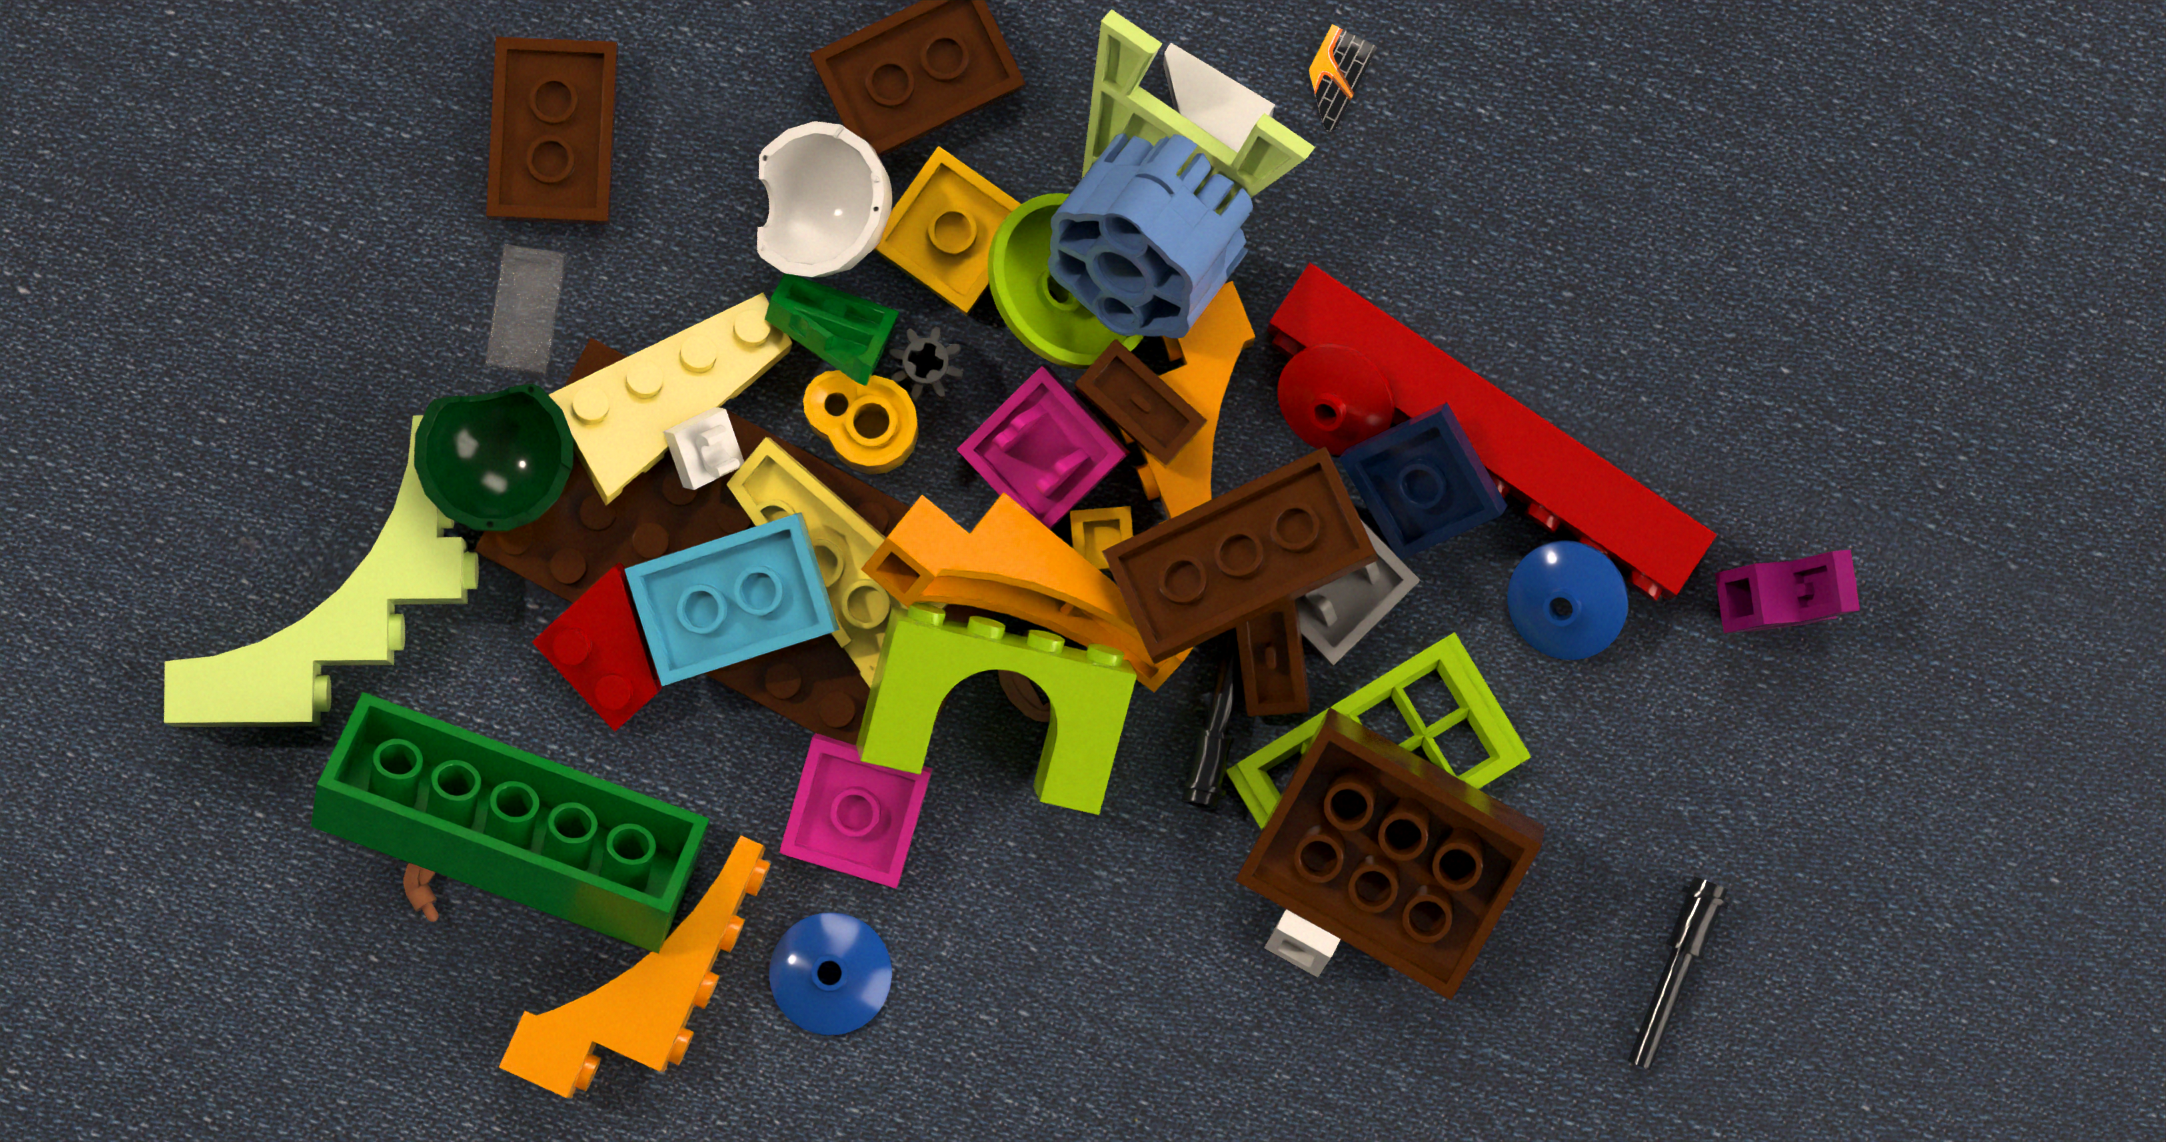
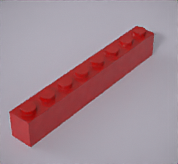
[1267,262,1717,602]

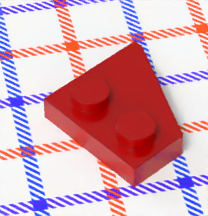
[532,561,663,732]

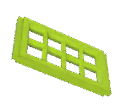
[1225,632,1531,830]

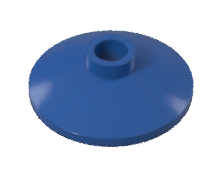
[1507,540,1629,660]
[769,912,892,1035]

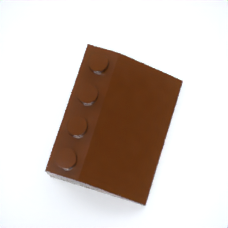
[1235,707,1545,1000]

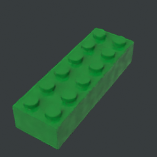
[311,692,709,954]

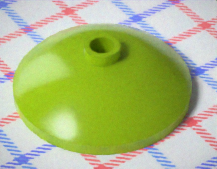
[988,193,1144,369]

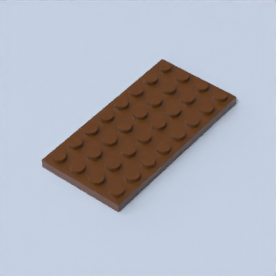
[474,338,996,745]

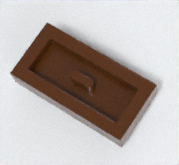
[1074,339,1207,469]
[1236,598,1310,717]

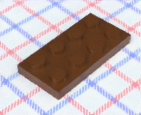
[1102,446,1379,665]

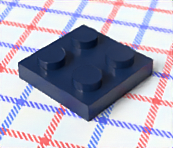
[1339,402,1507,560]

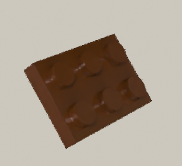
[809,0,1026,158]
[486,37,619,225]

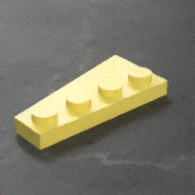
[549,293,793,505]
[726,437,948,689]

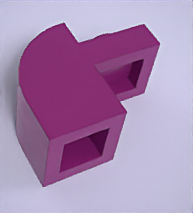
[1715,550,1860,633]

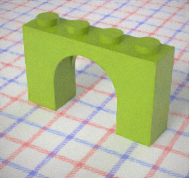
[856,602,1137,815]

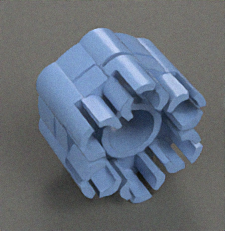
[1048,133,1253,338]

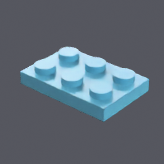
[624,512,839,686]

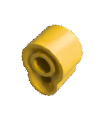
[803,370,919,475]

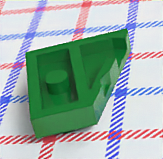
[765,273,899,386]

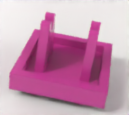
[957,364,1130,530]

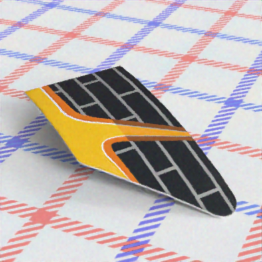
[1309,24,1378,131]

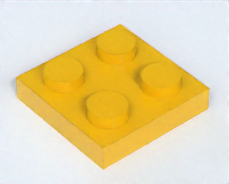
[873,146,1021,316]

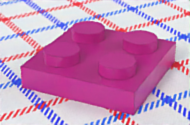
[779,733,933,889]

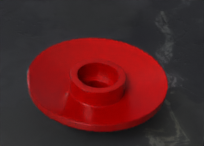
[1278,344,1395,455]

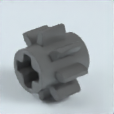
[889,327,963,403]

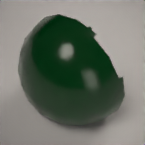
[414,383,574,531]

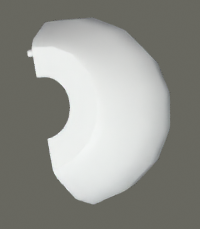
[757,121,892,277]

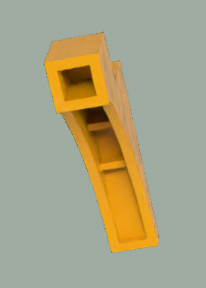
[1118,281,1255,524]
[861,492,1193,693]
[499,835,771,1098]

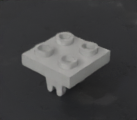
[1297,519,1420,667]

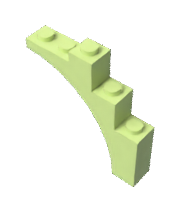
[164,415,479,727]

